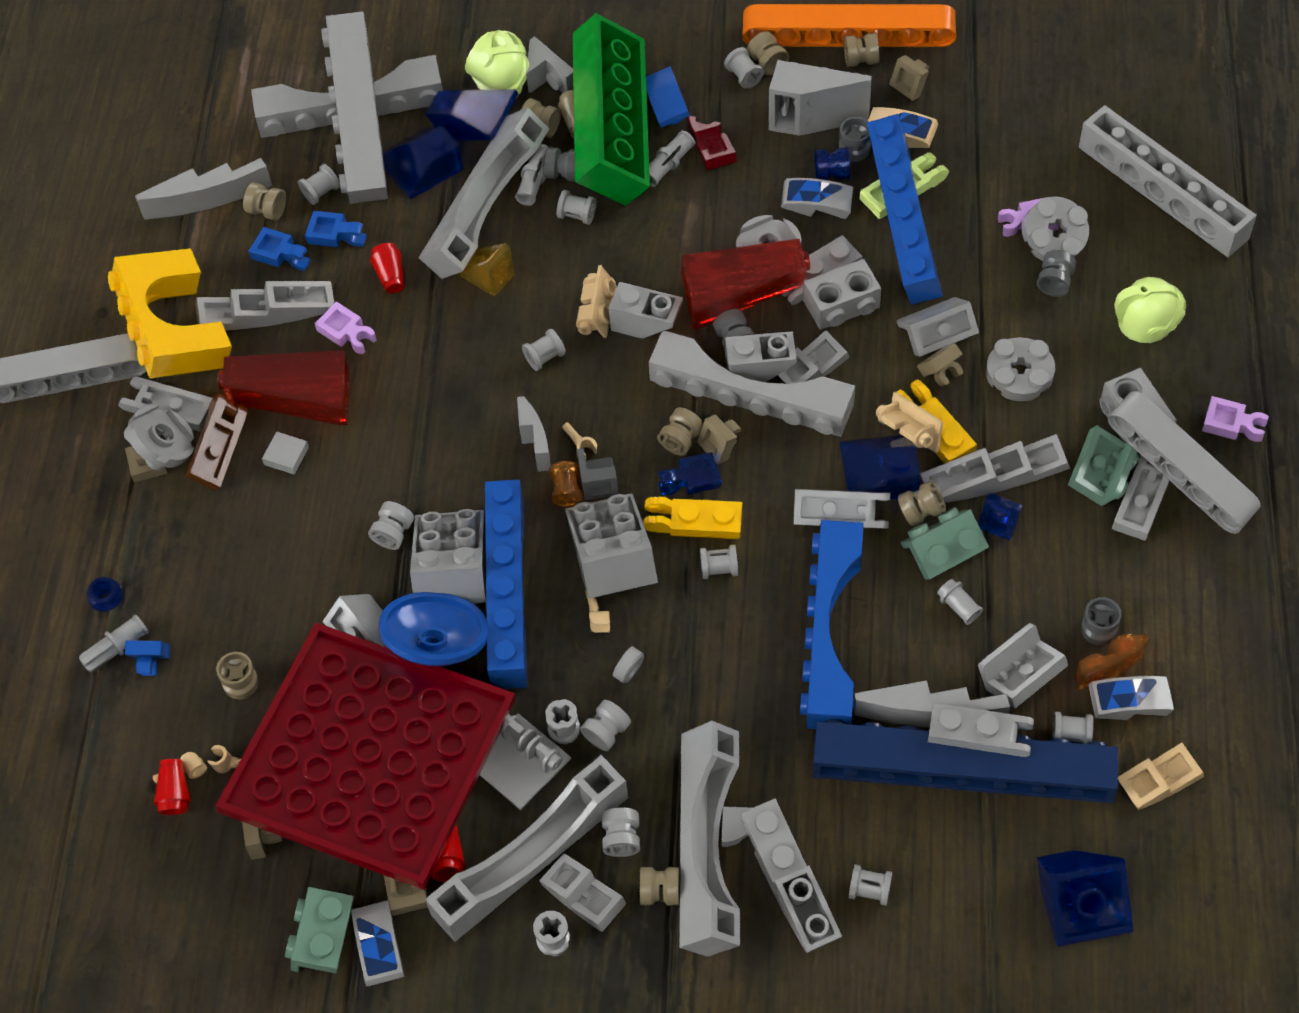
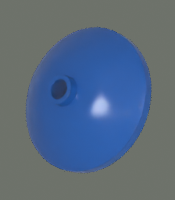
[379,592,489,666]

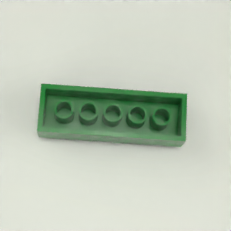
[573,13,650,206]

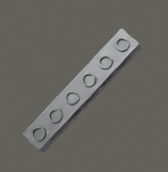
[1079,105,1257,258]

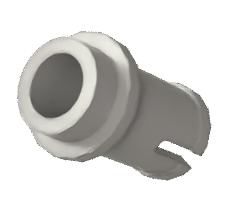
[937,579,983,625]

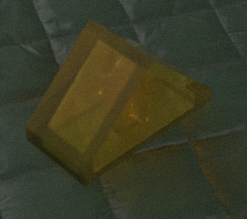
[457,243,515,297]

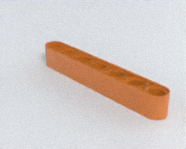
[742,4,956,47]

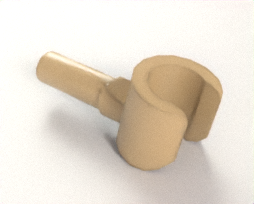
[562,422,597,459]
[585,590,610,632]
[208,745,241,773]
[153,752,207,784]

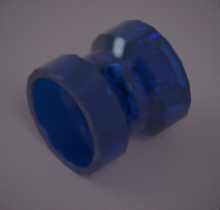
[815,147,850,180]

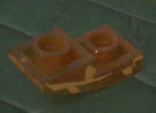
[1075,634,1149,690]

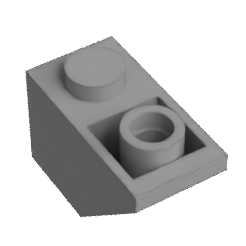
[609,282,683,338]
[725,331,797,382]

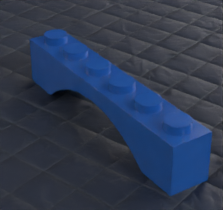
[867,114,943,305]
[485,480,528,689]
[800,520,864,729]

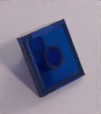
[425,89,518,140]
[382,125,463,200]
[840,435,921,501]
[1037,850,1133,946]

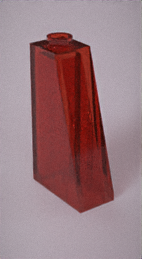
[681,239,810,329]
[218,350,350,425]

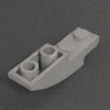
[740,798,842,953]

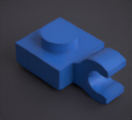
[305,211,367,247]
[248,227,311,271]

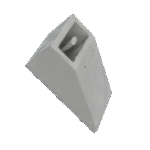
[769,60,872,136]
[565,493,658,599]
[410,509,486,604]

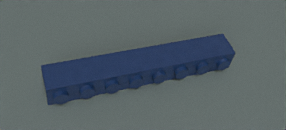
[813,719,1118,803]

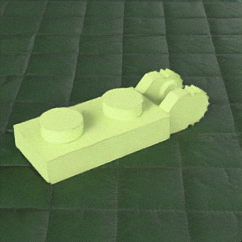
[859,152,949,219]

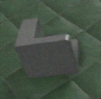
[577,448,618,500]

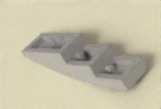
[135,158,272,219]
[195,281,334,331]
[920,434,1070,503]
[853,680,1010,728]

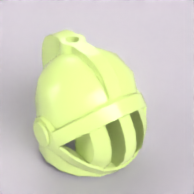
[465,30,529,105]
[1114,277,1186,343]

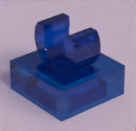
[978,493,1023,540]

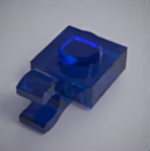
[658,452,722,496]

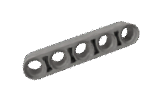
[0,333,146,403]
[1108,391,1261,534]

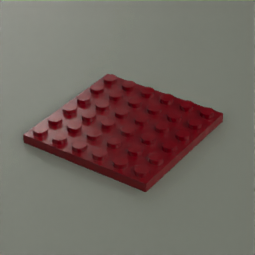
[215,622,516,890]

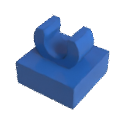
[125,640,170,676]

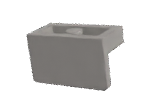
[896,297,979,357]
[323,594,388,648]

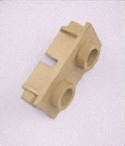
[576,265,617,338]
[876,392,943,453]

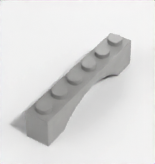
[251,55,445,138]
[418,107,550,279]
[649,330,855,437]
[679,721,740,957]
[425,755,628,942]

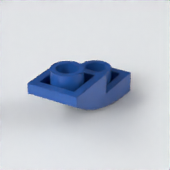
[646,66,690,128]

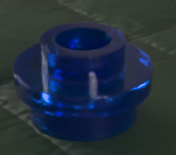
[87,577,123,612]

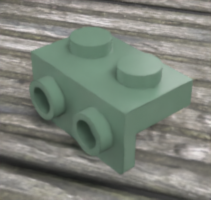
[1068,425,1139,506]
[900,507,989,580]
[285,887,354,973]

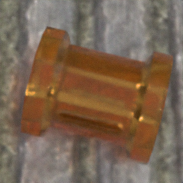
[548,461,583,507]

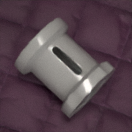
[724,47,764,89]
[298,164,340,205]
[556,190,597,225]
[522,329,566,371]
[700,545,738,579]
[545,699,580,744]
[1052,712,1093,744]
[849,864,893,906]
[533,911,570,956]

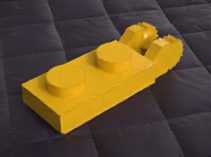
[897,379,977,464]
[643,497,742,539]

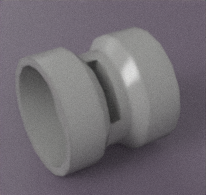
[368,501,414,550]
[580,700,631,752]
[602,808,640,857]

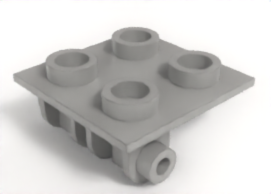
[479,713,571,810]

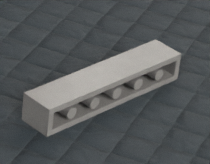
[321,11,388,204]

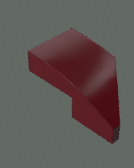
[687,116,737,170]

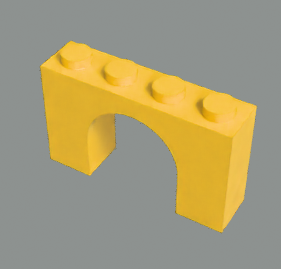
[108,248,232,378]

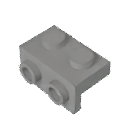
[978,623,1068,708]

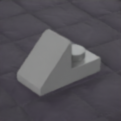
[526,36,573,93]

